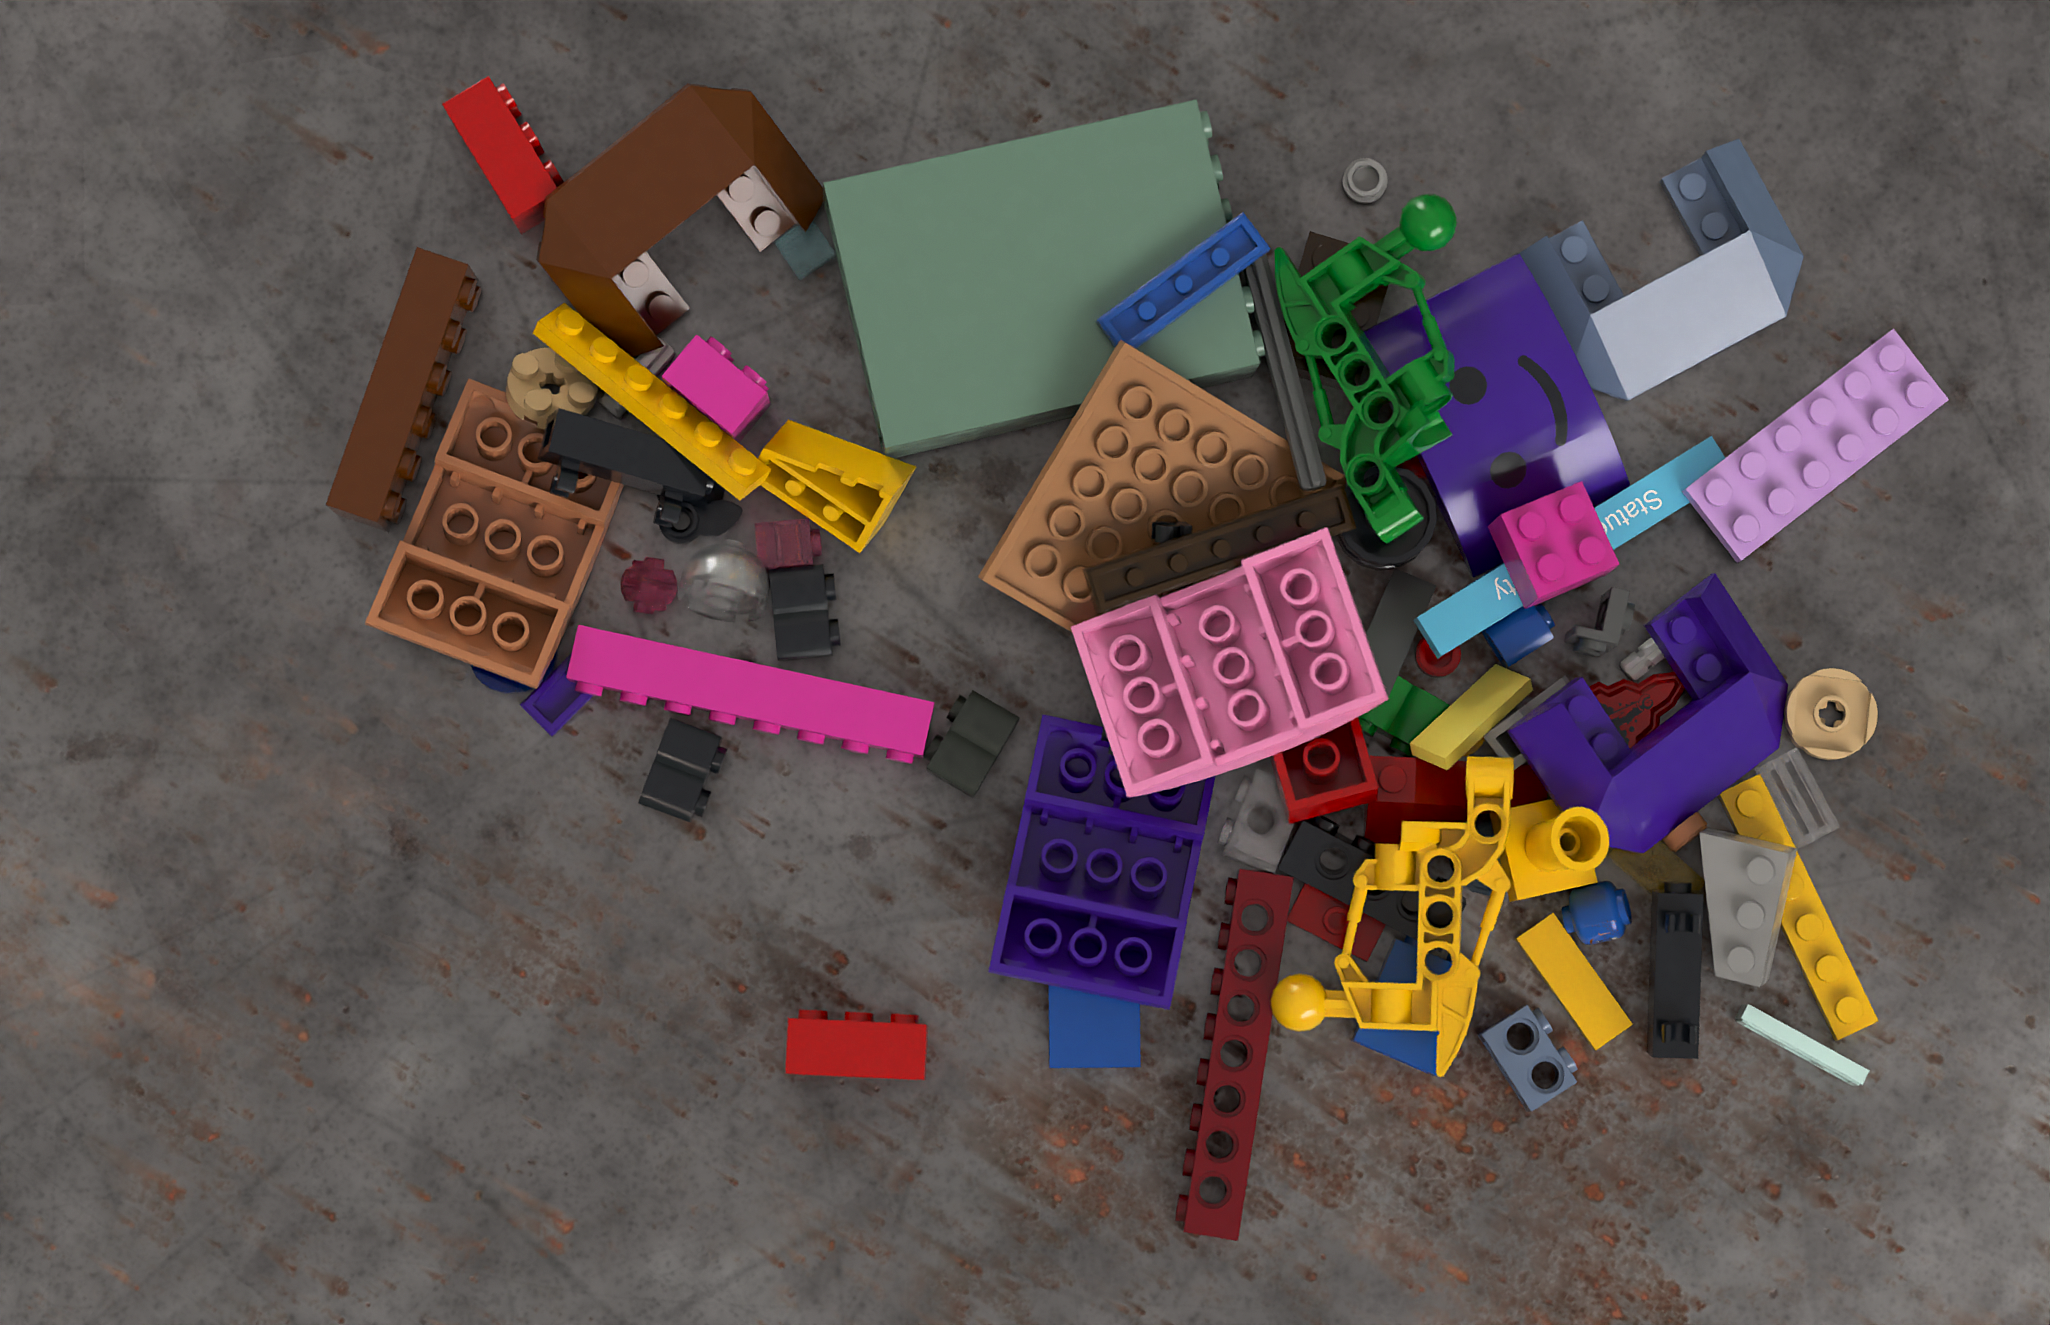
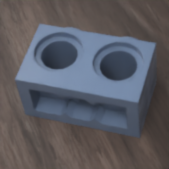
[1478,1005,1578,1112]

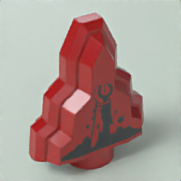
[1589,672,1685,748]

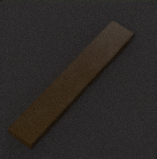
[1083,484,1356,613]

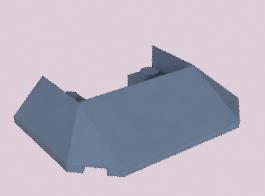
[1519,139,1804,401]

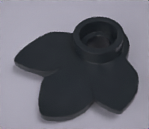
[656,481,743,544]

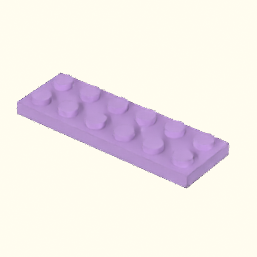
[1682,328,1949,563]

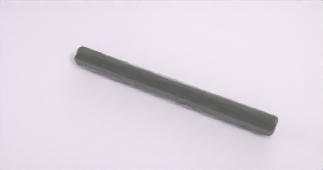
[1243,254,1326,492]

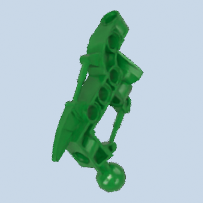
[1274,194,1457,544]

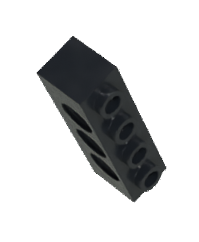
[1278,815,1466,952]

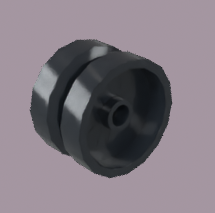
[1335,466,1437,571]

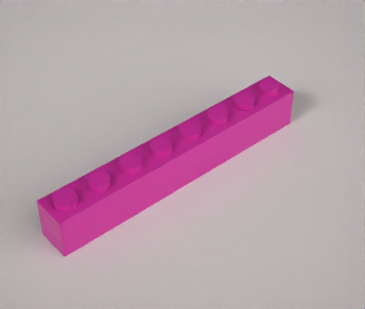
[566,625,935,764]

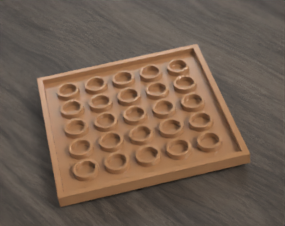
[978,340,1347,632]

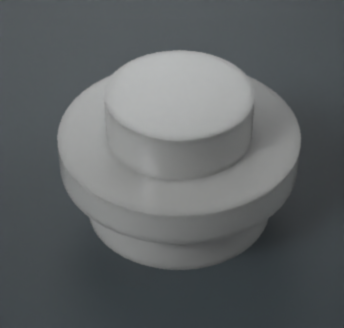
[1342,158,1388,203]

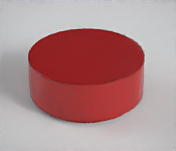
[1415,637,1461,678]

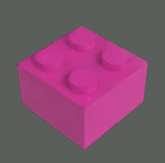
[661,334,771,443]
[1488,481,1620,609]

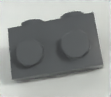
[1564,587,1635,657]

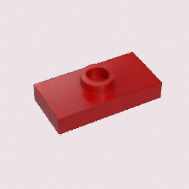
[1287,883,1386,962]

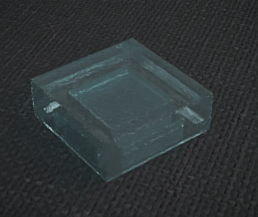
[774,220,836,281]

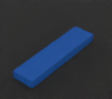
[1096,212,1271,349]

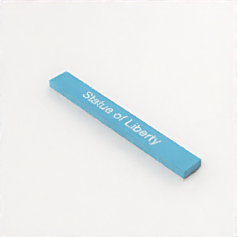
[1413,436,1725,659]

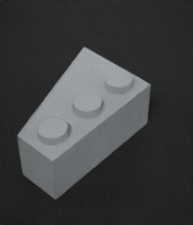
[1699,827,1797,987]

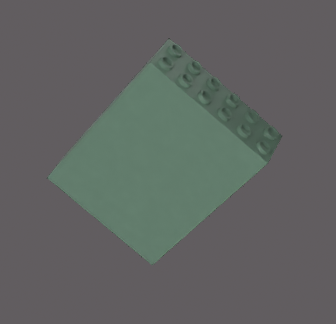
[823,99,1265,458]

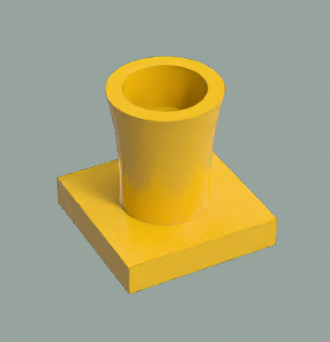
[1489,799,1609,902]

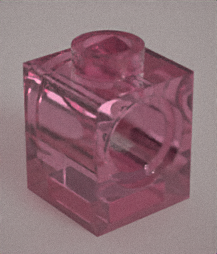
[755,518,822,573]

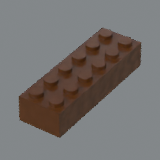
[326,247,482,532]

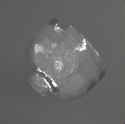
[677,540,770,622]

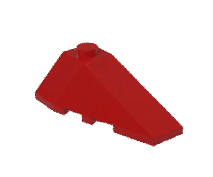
[1363,755,1547,844]

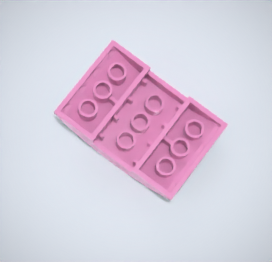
[1071,528,1388,798]

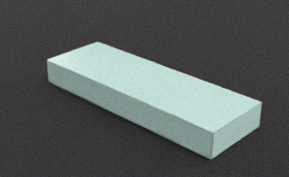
[1735,1004,1870,1086]

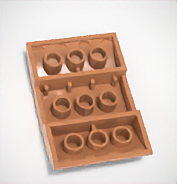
[365,378,624,689]

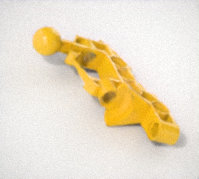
[1270,756,1514,1077]

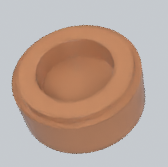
[1662,812,1708,853]

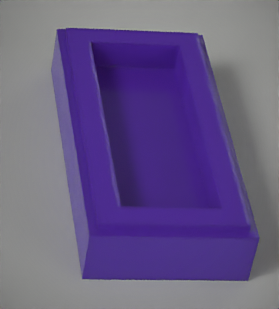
[520,653,594,737]

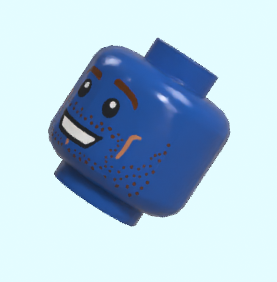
[1562,881,1632,945]

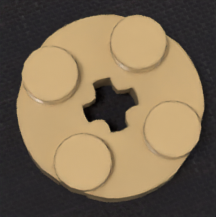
[506,348,598,430]
[1784,668,1878,760]

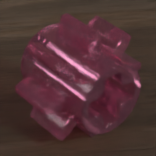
[621,557,677,614]

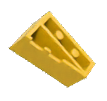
[758,419,916,553]

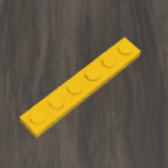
[533,302,771,501]
[1718,774,1878,1041]

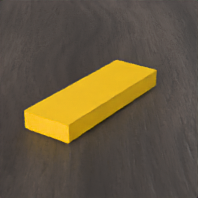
[1515,913,1633,1051]

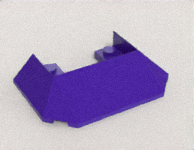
[1506,573,1788,853]

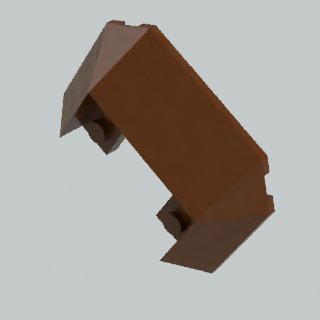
[536,83,823,357]

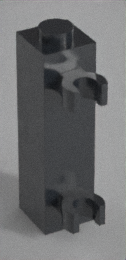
[538,408,715,528]
[1647,881,1704,1059]

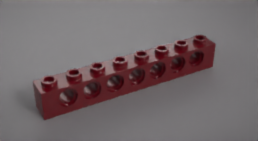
[1175,869,1294,1241]

